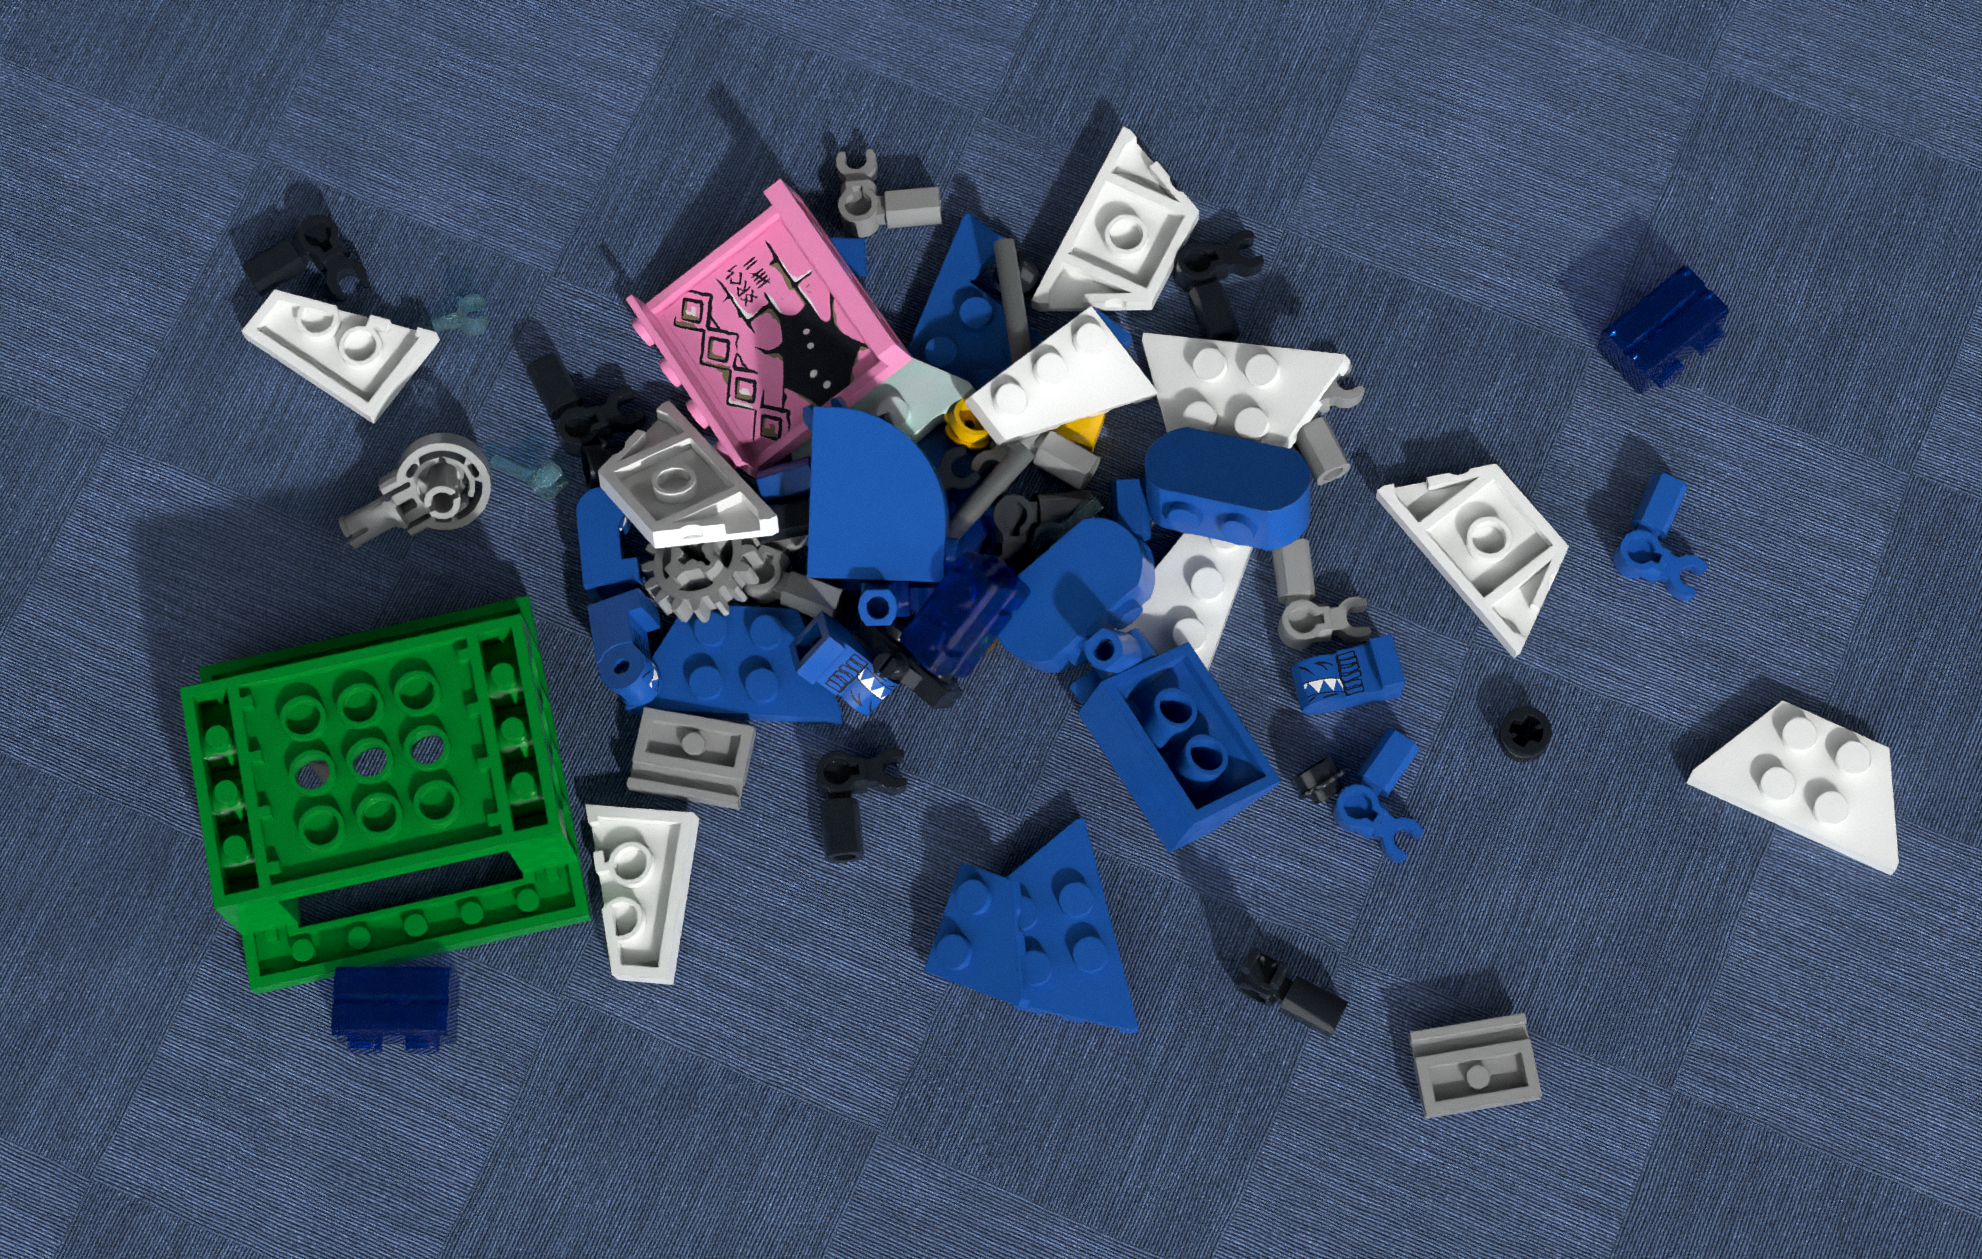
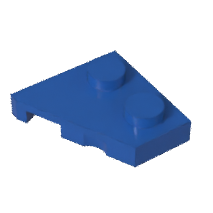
[923,862,1030,1009]

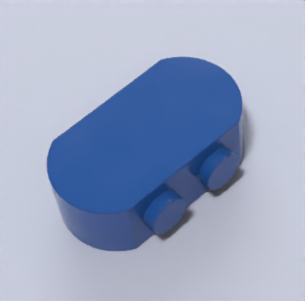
[1144,427,1310,551]
[992,518,1155,673]

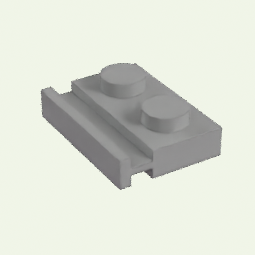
[627,707,756,810]
[1408,1013,1542,1119]

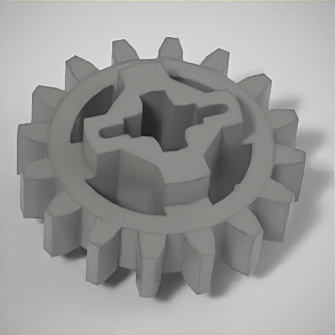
[641,537,764,623]

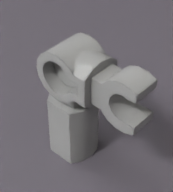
[836,149,942,238]
[1295,363,1365,485]
[970,430,1100,492]
[743,535,846,621]
[1272,538,1371,650]

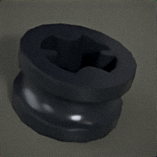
[1498,706,1552,763]

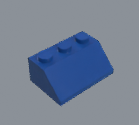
[1078,642,1281,853]

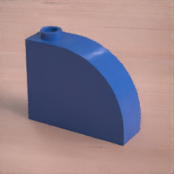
[807,406,959,583]

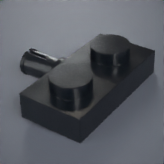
[852,619,964,709]

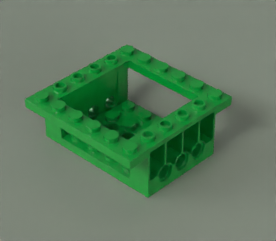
[180,596,592,995]

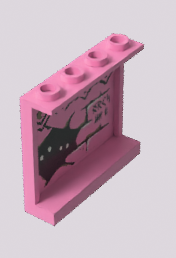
[626,178,913,479]

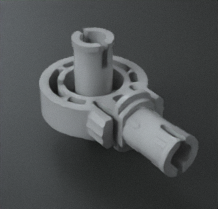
[338,433,491,549]

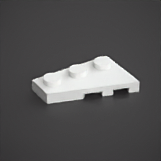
[241,289,440,424]
[964,306,1158,446]
[1114,533,1253,671]
[585,804,699,985]

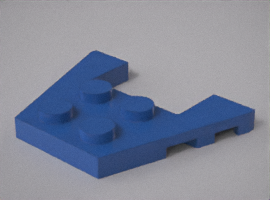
[907,212,1132,392]

